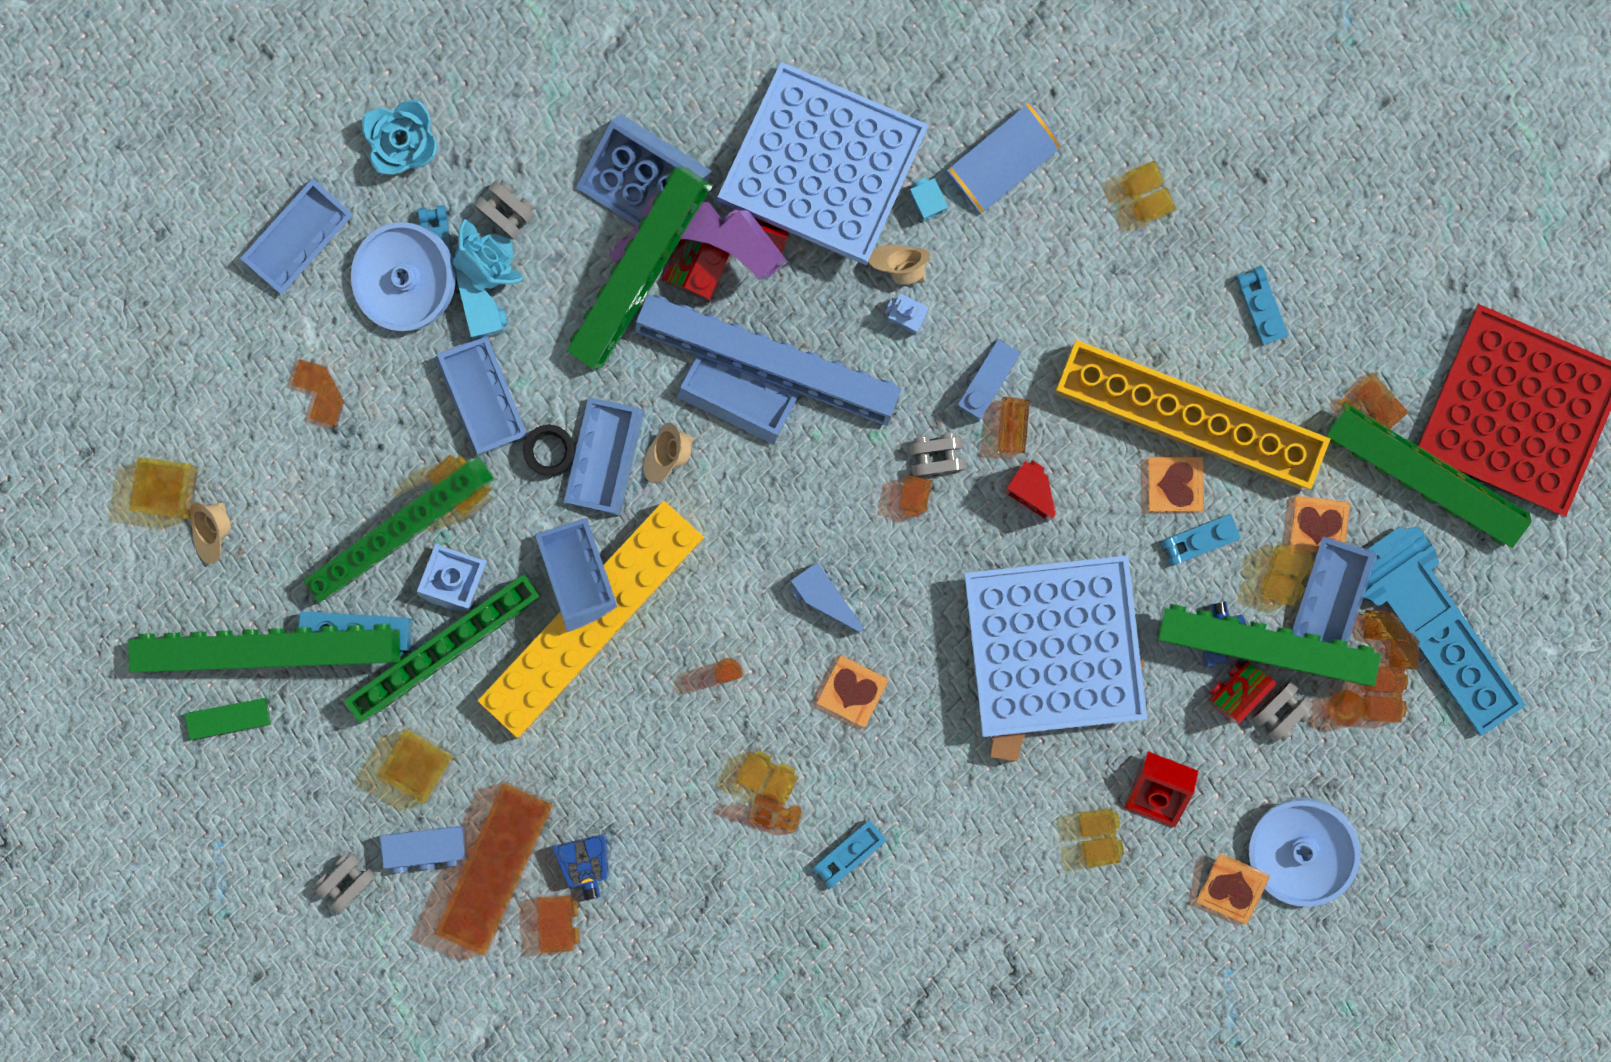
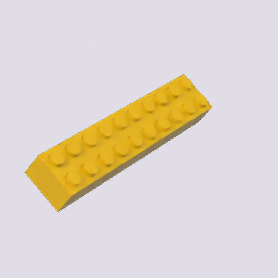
[1054,340,1330,492]
[478,500,705,738]

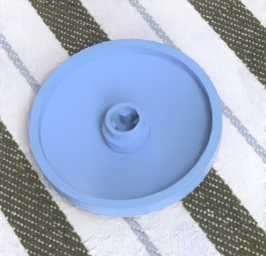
[351,222,456,331]
[1249,798,1361,907]

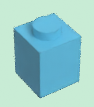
[909,178,948,223]

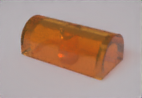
[997,397,1030,454]
[715,658,744,683]

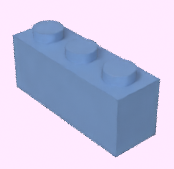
[380,825,469,873]

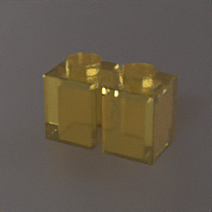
[1121,160,1177,226]
[1260,541,1314,606]
[735,749,799,806]
[1078,807,1124,867]

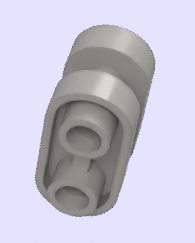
[474,180,535,240]
[909,433,967,477]
[1252,680,1314,742]
[315,853,377,915]

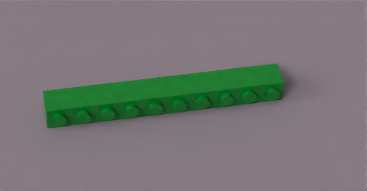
[128,624,401,672]

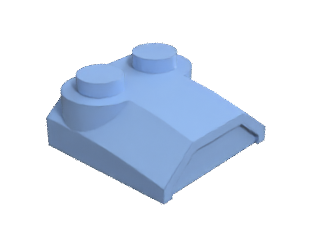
[417,543,487,612]

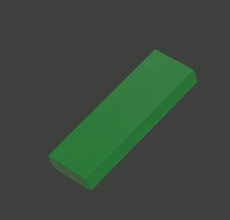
[185,698,271,740]

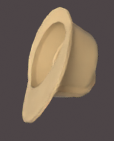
[868,245,930,285]
[643,423,694,483]
[190,502,231,564]

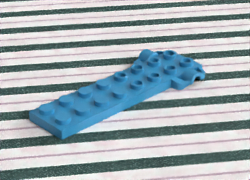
[1363,526,1526,736]

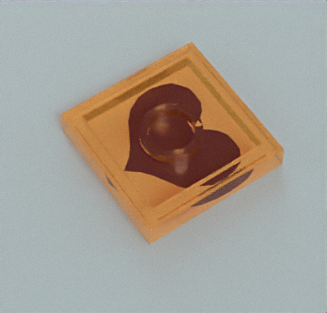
[1148,457,1204,512]
[1289,496,1350,553]
[817,655,889,728]
[1196,852,1270,925]

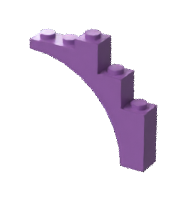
[609,194,788,279]

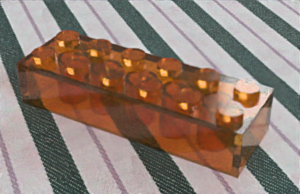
[434,781,556,956]

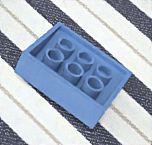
[576,114,712,226]

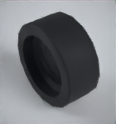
[523,424,576,477]

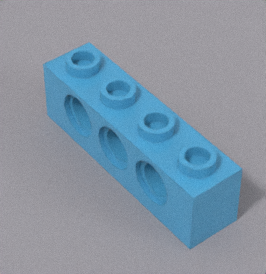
[299,611,413,656]

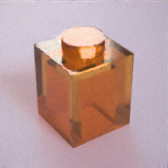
[898,475,932,518]

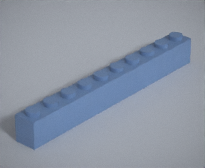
[635,294,902,426]

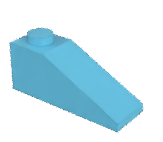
[455,267,508,340]

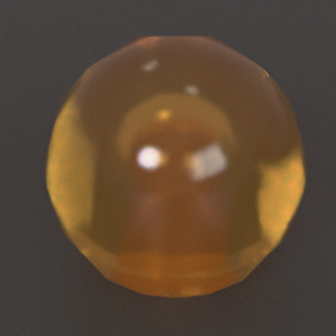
[1327,690,1365,728]

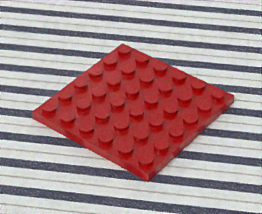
[1417,304,1611,517]

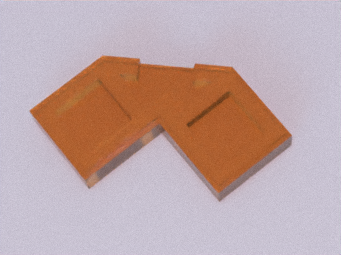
[292,359,345,427]
[1363,610,1420,670]

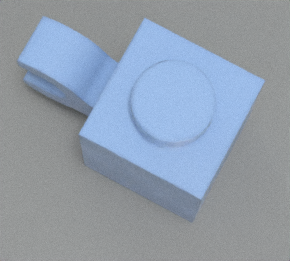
[885,293,929,335]

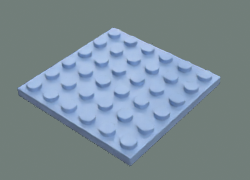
[717,62,929,265]
[964,555,1147,737]

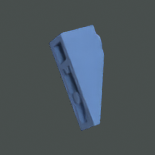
[956,339,1021,422]
[790,562,864,632]

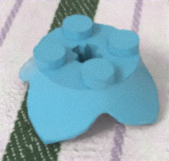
[362,100,437,175]
[452,219,523,291]

